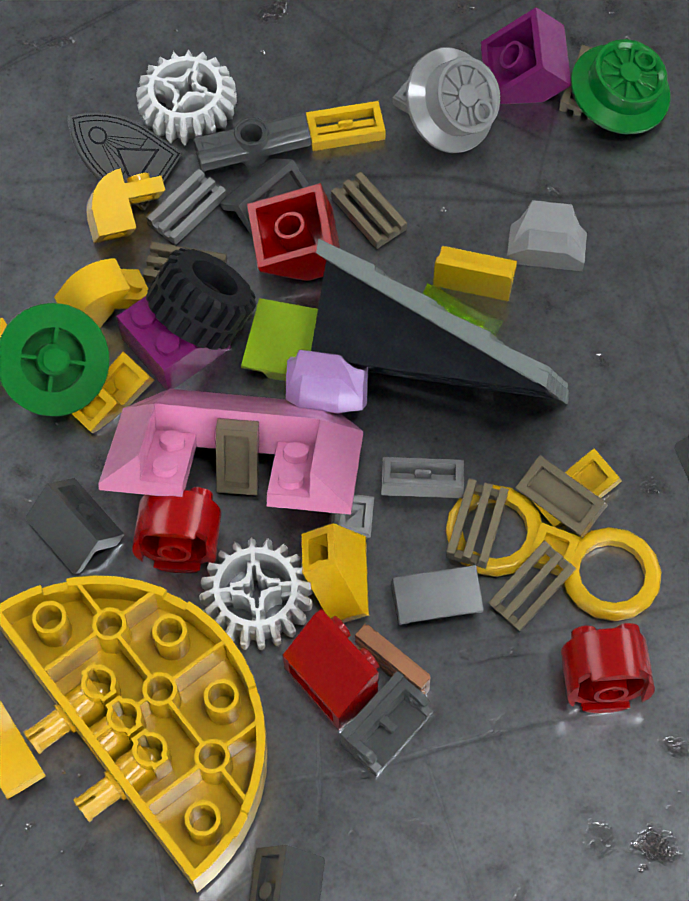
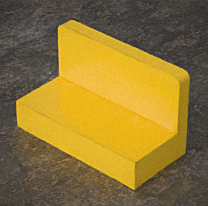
[433,246,517,301]

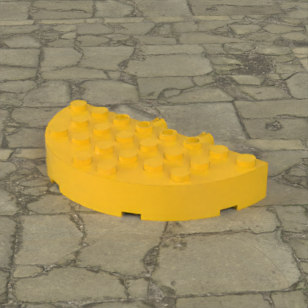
[0,575,268,893]

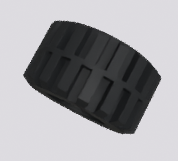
[146,248,257,350]

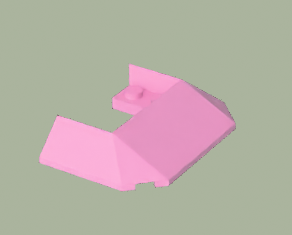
[98,389,363,515]

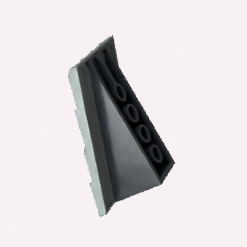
[311,239,570,404]

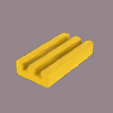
[306,101,386,151]

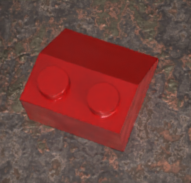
[247,183,340,281]

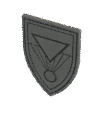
[68,112,183,211]

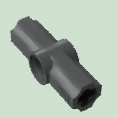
[193,113,311,171]

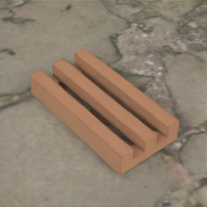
[355,624,431,695]

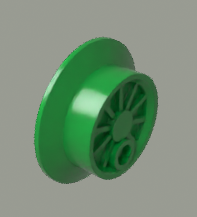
[571,39,671,134]
[0,303,110,416]

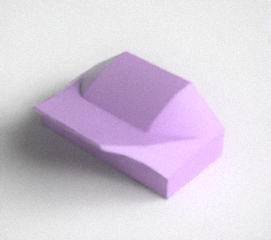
[286,350,368,413]

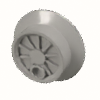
[406,48,500,153]

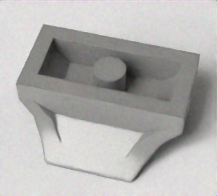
[507,200,587,272]

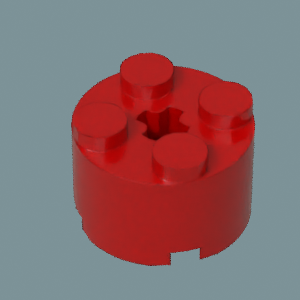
[132,487,222,573]
[561,623,655,713]

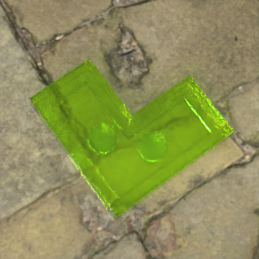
[422,283,503,334]

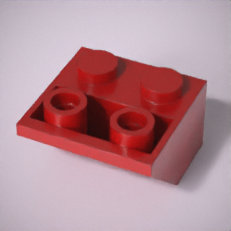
[283,609,379,730]

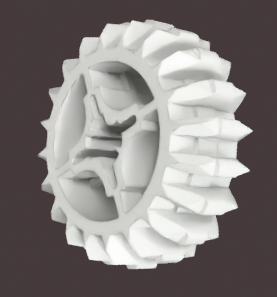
[136,49,237,146]
[199,537,313,651]

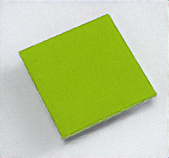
[241,298,318,381]

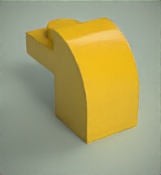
[86,168,165,244]
[54,258,148,328]

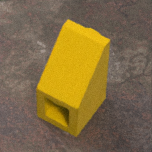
[302,523,369,623]

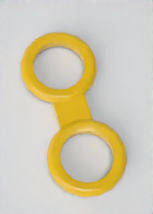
[445,485,662,622]

